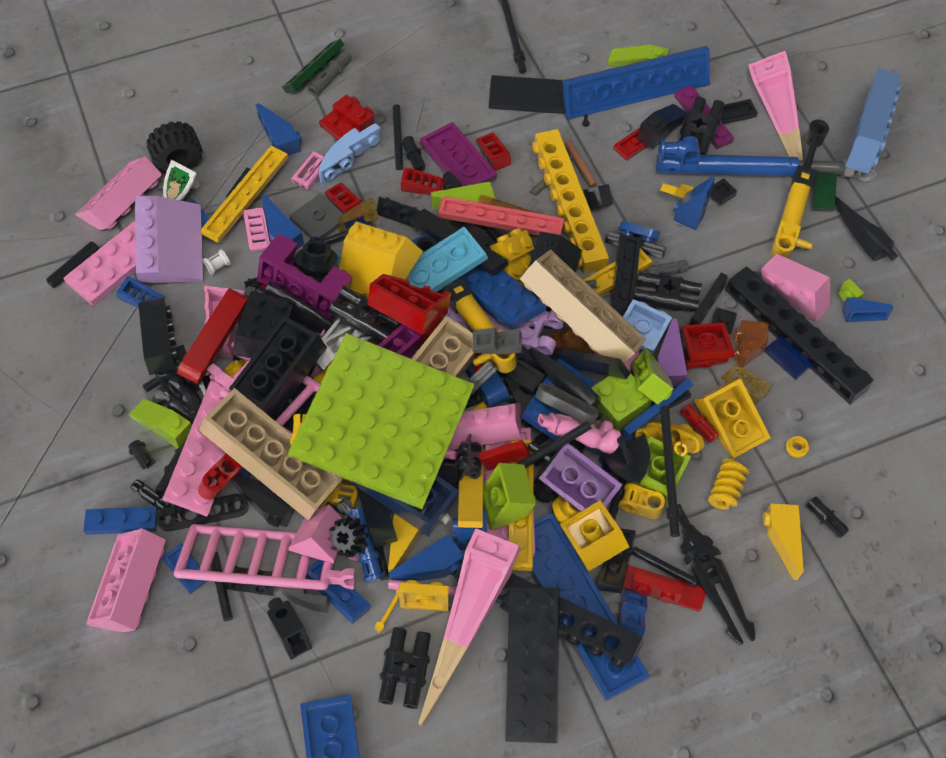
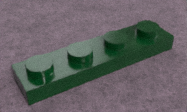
[282,39,345,93]

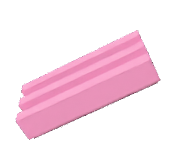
[291,151,325,191]

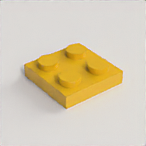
[398,580,449,612]

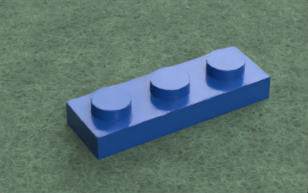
[83,506,158,535]
[306,560,371,624]

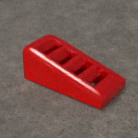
[476,132,511,171]
[401,167,443,195]
[325,183,365,222]

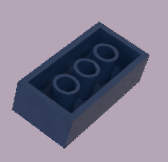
[352,476,459,537]

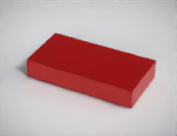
[479,440,531,471]

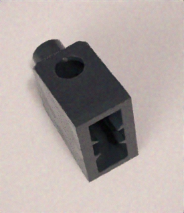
[267,597,312,660]

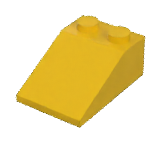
[694,378,771,459]

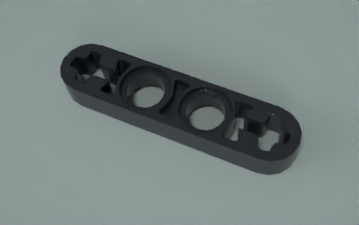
[156,493,249,532]

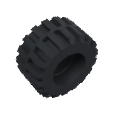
[146,121,203,174]

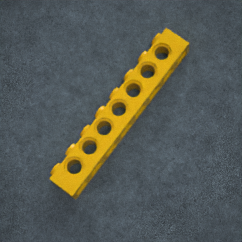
[532,129,609,274]

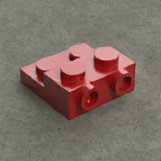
[319,94,374,140]
[680,322,735,361]

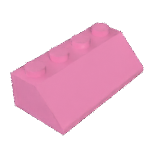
[75,156,162,230]
[448,403,521,450]
[86,528,166,632]

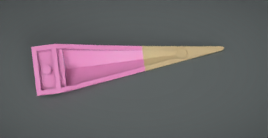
[748,51,804,160]
[418,529,521,726]

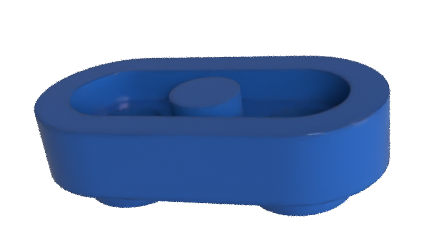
[619,221,660,243]

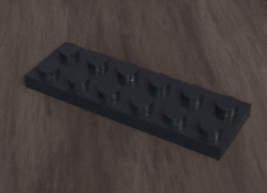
[506,587,560,743]

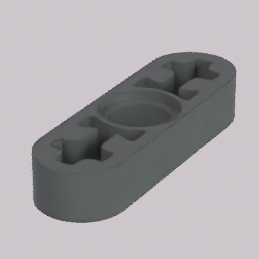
[535,383,599,425]

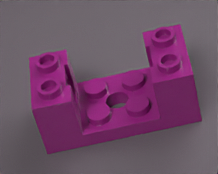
[257,233,353,321]

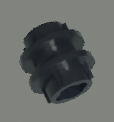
[295,240,338,283]

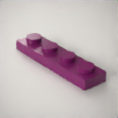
[674,85,734,150]

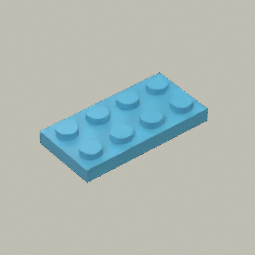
[405,227,488,292]

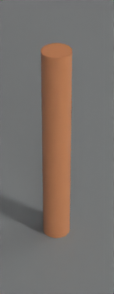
[564,140,597,188]

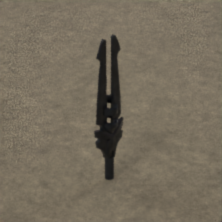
[677,504,755,645]

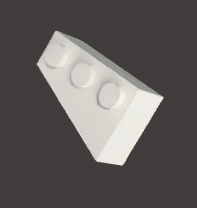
[317,304,375,370]

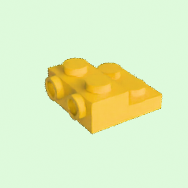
[490,228,535,281]

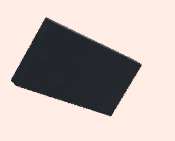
[489,75,566,114]

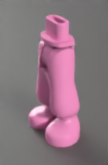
[538,413,621,454]

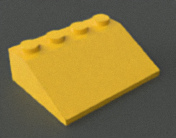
[339,222,423,296]

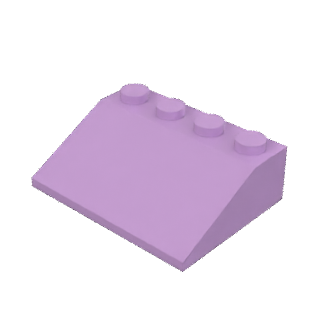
[135,196,203,283]

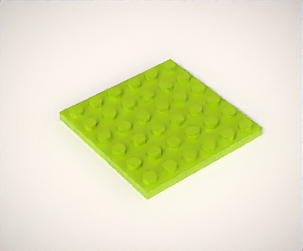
[288,333,475,510]

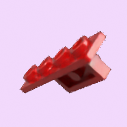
[623,565,706,612]

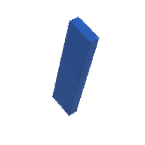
[620,379,694,438]

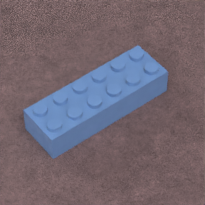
[845,68,902,174]

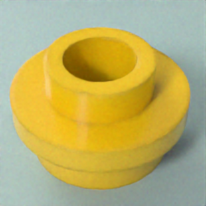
[786,436,809,458]

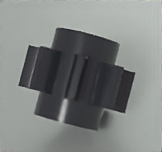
[533,478,559,503]

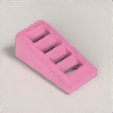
[243,208,270,253]

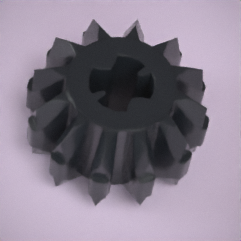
[328,516,370,558]

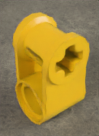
[618,483,665,520]

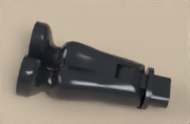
[152,374,202,425]

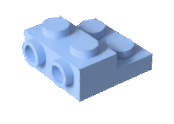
[623,299,672,355]

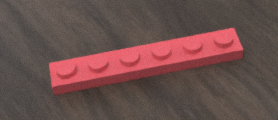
[438,196,564,236]

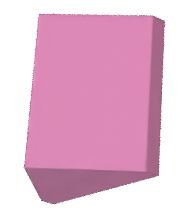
[289,505,342,564]

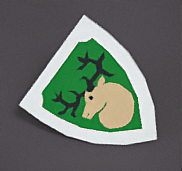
[163,160,199,201]

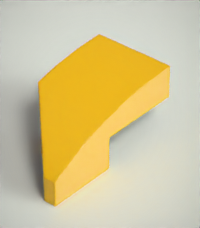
[660,183,694,198]

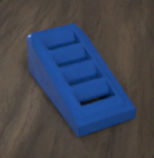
[116,276,165,308]
[842,298,893,322]

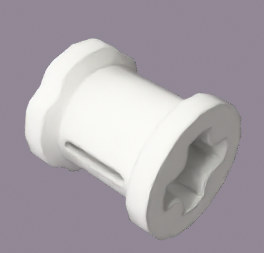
[203,249,231,275]

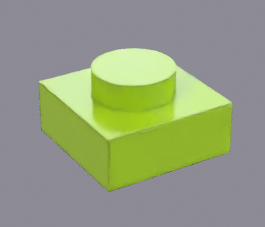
[838,278,864,302]

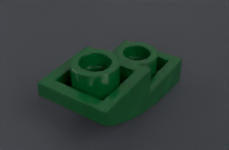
[813,173,837,211]

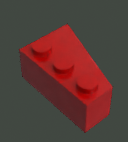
[367,274,451,335]

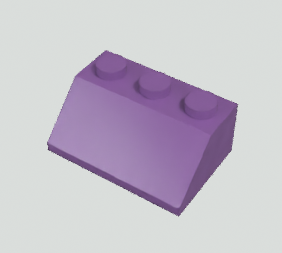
[539,443,622,512]

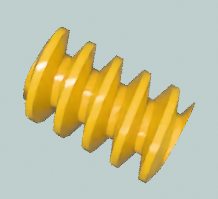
[708,458,750,510]

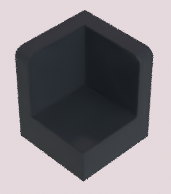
[582,184,613,209]

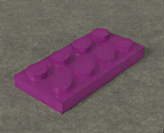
[420,122,497,187]

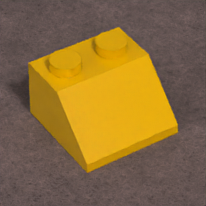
[560,500,629,572]

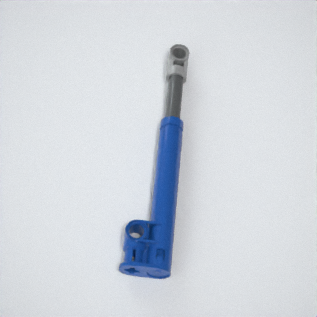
[656,136,877,182]

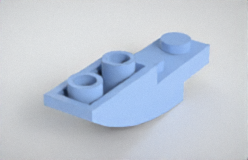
[318,123,381,185]

